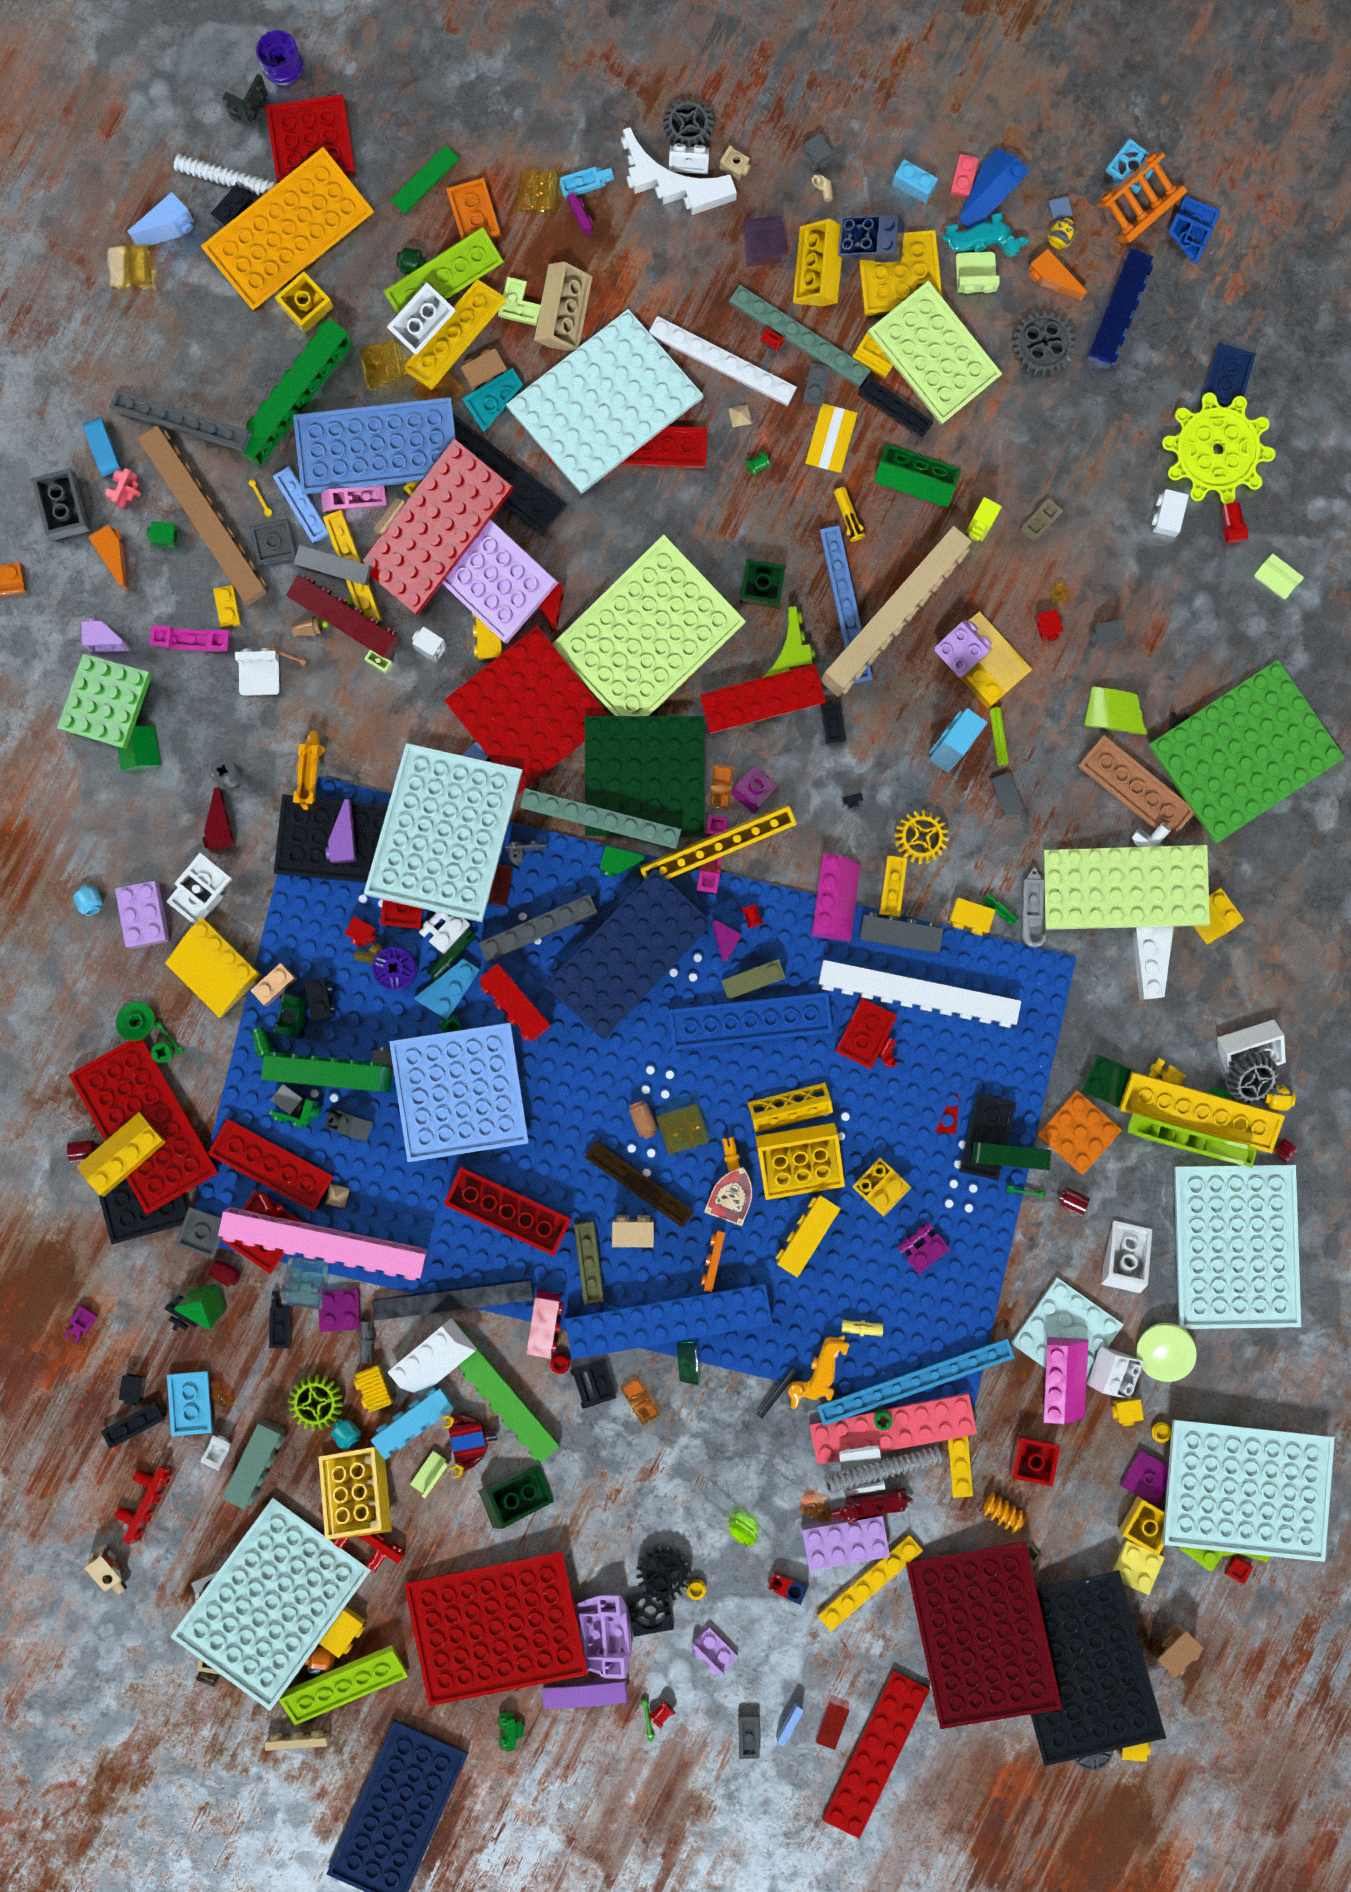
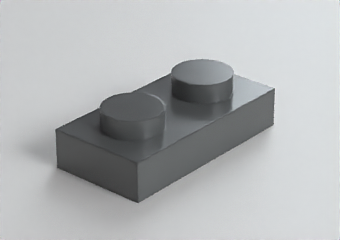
[803,363,830,407]
[738,1715,760,1759]

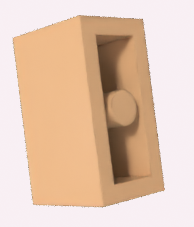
[250,963,297,1006]

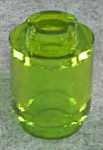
[728,1518,759,1548]

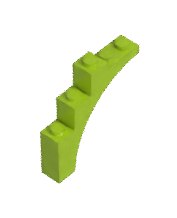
[762,606,815,678]
[1127,1113,1257,1168]

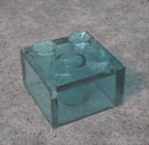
[281,1257,329,1310]

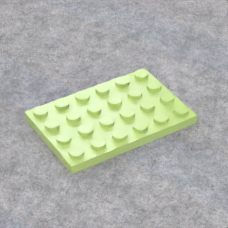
[867,281,1002,425]

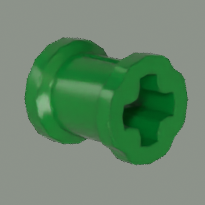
[745,451,771,477]

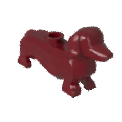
[830,1488,914,1525]

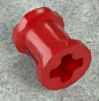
[760,326,786,352]
[741,904,764,929]
[648,1700,676,1728]

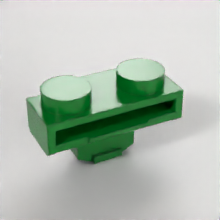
[497,1710,524,1752]

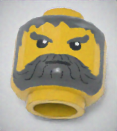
[1048,218,1077,249]
[1264,1085,1296,1111]

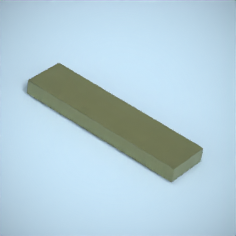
[574,1221,604,1305]

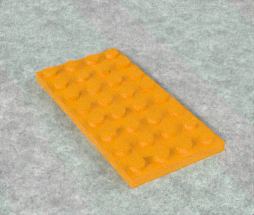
[201,147,374,311]

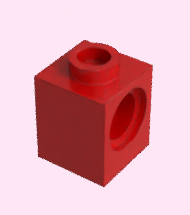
[1035,609,1064,642]

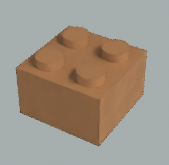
[1149,1622,1204,1678]

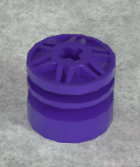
[256,30,304,85]
[372,947,418,991]

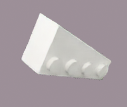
[1131,926,1174,1000]

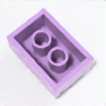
[115,881,170,949]

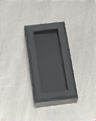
[990,772,1024,817]

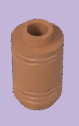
[629,1100,658,1139]

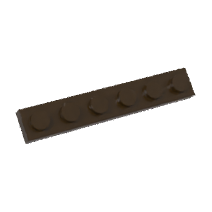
[584,1141,695,1228]

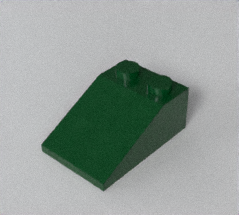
[1079,1054,1135,1115]
[478,1464,554,1529]

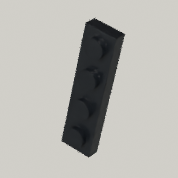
[858,377,934,440]

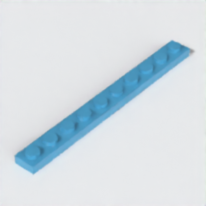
[817,1338,1015,1426]

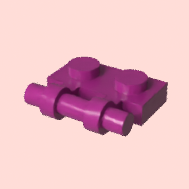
[897,1222,950,1274]

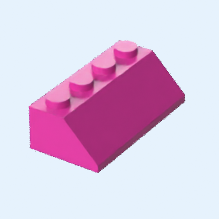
[811,853,860,942]
[1044,1337,1089,1424]

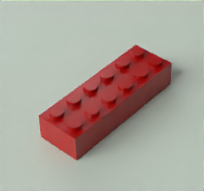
[443,1167,572,1256]

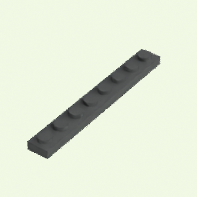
[109,390,252,452]

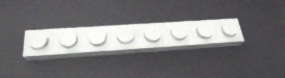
[649,316,797,406]

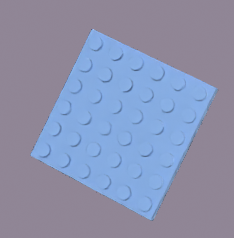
[389,1023,528,1162]

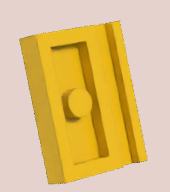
[852,333,893,378]

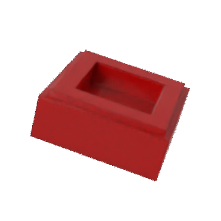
[1224,1556,1253,1585]

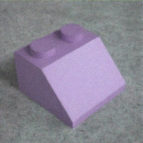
[81,618,131,653]

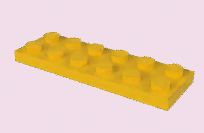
[402,279,507,390]

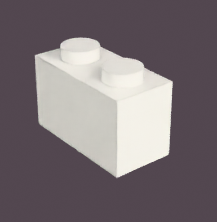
[1151,489,1189,537]
[412,627,447,663]

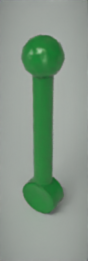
[154,1021,184,1055]
[1006,1185,1045,1198]

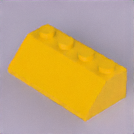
[793,219,842,306]
[77,1112,166,1197]

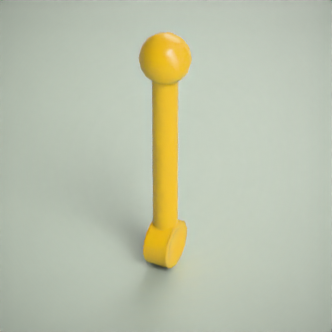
[249,479,272,517]

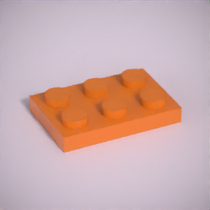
[446,178,501,240]

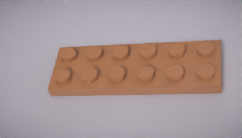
[1078,735,1194,842]

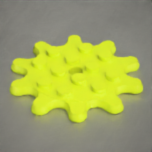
[1162,393,1275,504]

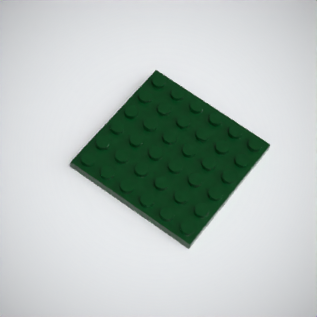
[585,716,704,836]

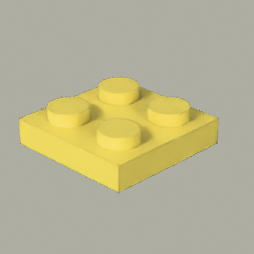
[1113,1540,1165,1595]

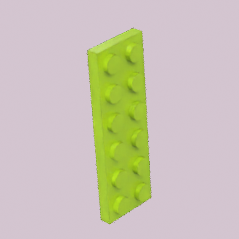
[383,227,503,314]
[278,1645,408,1725]

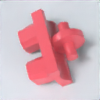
[105,468,141,509]

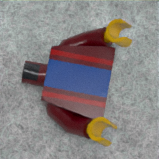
[440,1413,498,1478]

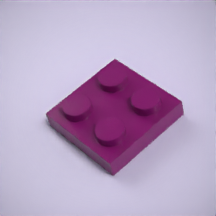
[317,1288,361,1332]

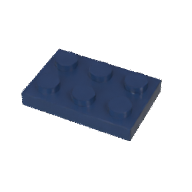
[1201,343,1256,407]

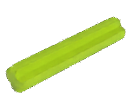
[990,707,1009,766]

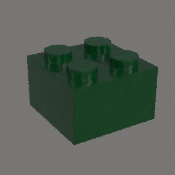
[740,559,786,609]

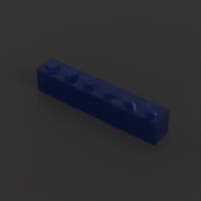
[1085,248,1154,370]

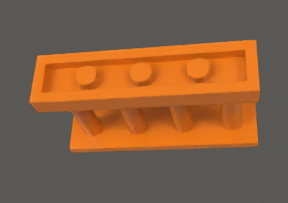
[1096,152,1188,243]

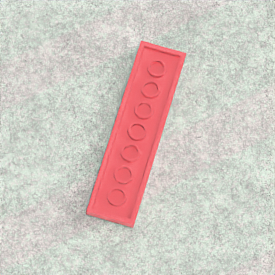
[809,1393,977,1465]

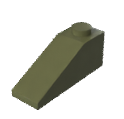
[721,959,786,1000]

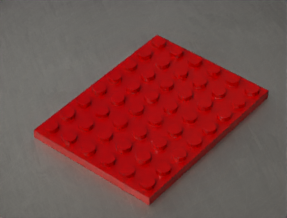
[404,1550,589,1706]

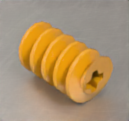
[983,1492,1028,1534]

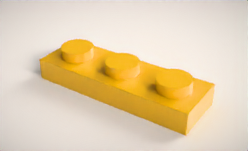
[879,856,907,917]
[947,1436,973,1498]

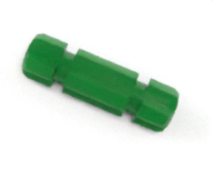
[983,894,1018,925]

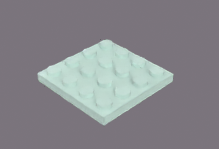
[1011,1277,1123,1377]

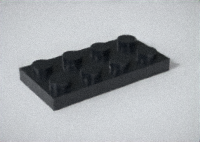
[958,1093,1017,1181]

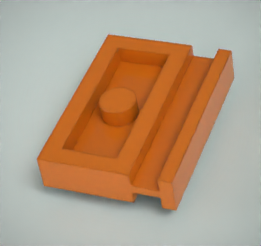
[0,562,26,596]

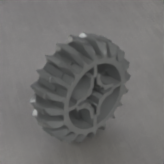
[662,97,715,147]
[1224,1051,1280,1104]

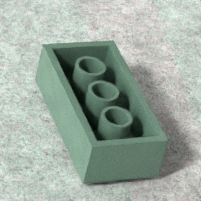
[222,1418,287,1509]

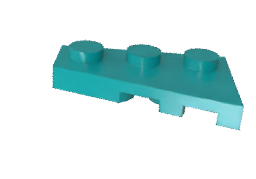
[462,368,523,433]

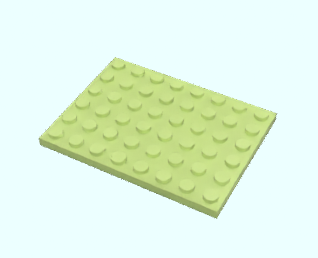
[552,535,746,716]

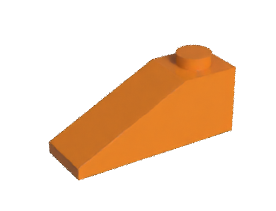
[1027,249,1087,301]
[88,524,128,591]

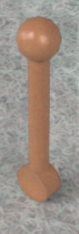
[268,645,307,666]

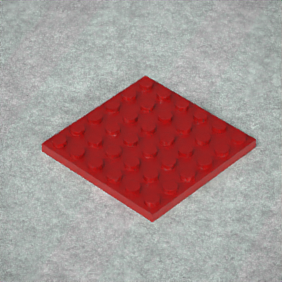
[443,626,608,794]

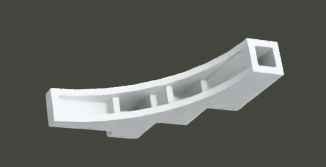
[621,127,737,215]

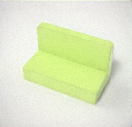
[1254,553,1304,599]
[410,1450,450,1498]

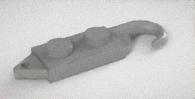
[1022,867,1046,948]

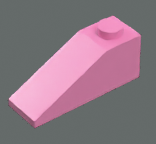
[321,486,387,512]

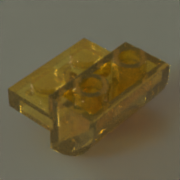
[360,339,407,390]

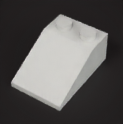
[1101,1221,1152,1293]

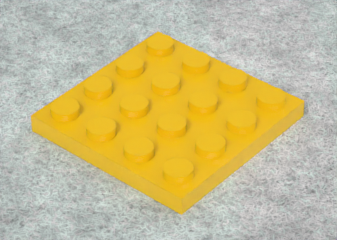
[859,230,942,316]

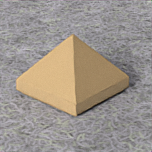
[729,404,752,428]
[325,1184,350,1209]

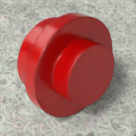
[550,1353,570,1374]

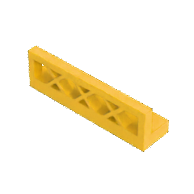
[748,1083,833,1133]

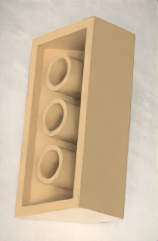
[534,262,593,352]

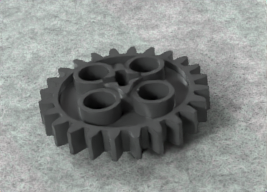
[1011,311,1076,376]

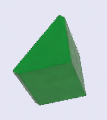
[117,726,161,772]
[174,1284,226,1330]

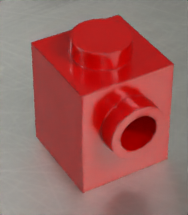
[344,917,378,948]

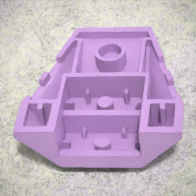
[574,1595,632,1679]

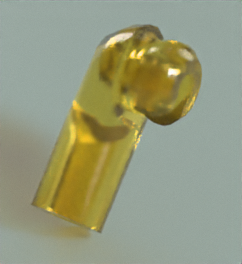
[354,944,382,964]

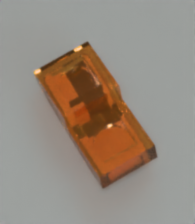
[709,765,733,809]
[620,1377,660,1425]

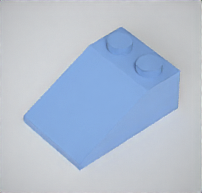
[127,192,195,248]

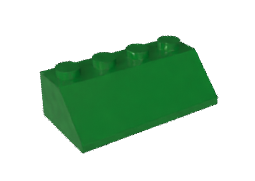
[873,443,961,507]

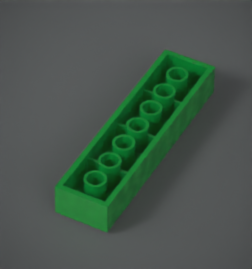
[236,318,353,469]

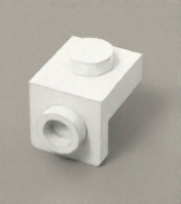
[201,1436,231,1471]

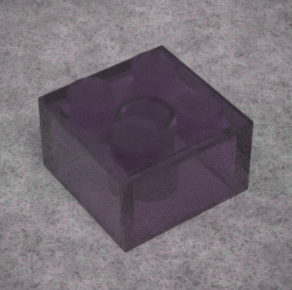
[742,216,786,267]

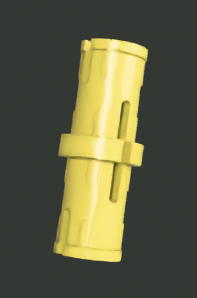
[841,1320,883,1337]

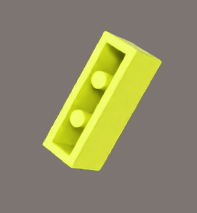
[965,497,1002,542]

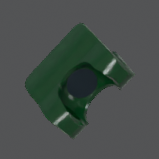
[273,993,309,1039]

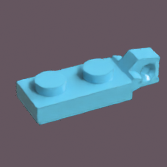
[558,167,614,199]

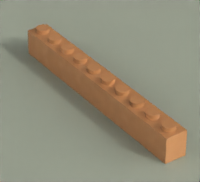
[137,426,267,606]

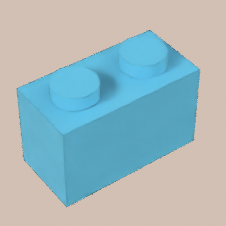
[892,159,938,204]

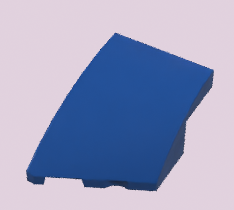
[1169,196,1221,265]

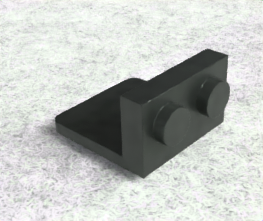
[222,74,268,125]

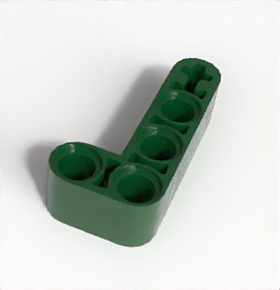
[972,1142,1052,1170]

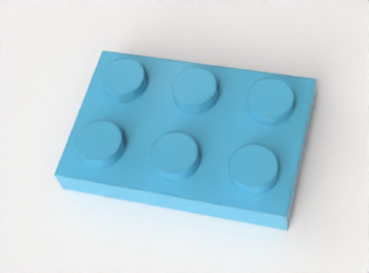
[167,1371,213,1436]

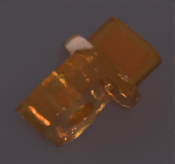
[800,1502,831,1521]

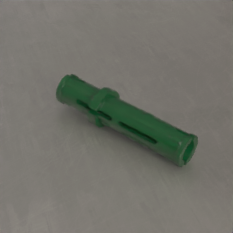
[426,928,477,981]

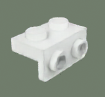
[669,143,709,174]

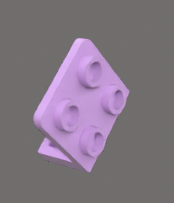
[935,620,993,677]

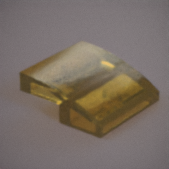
[516,170,561,212]
[108,245,152,290]
[656,1103,710,1155]

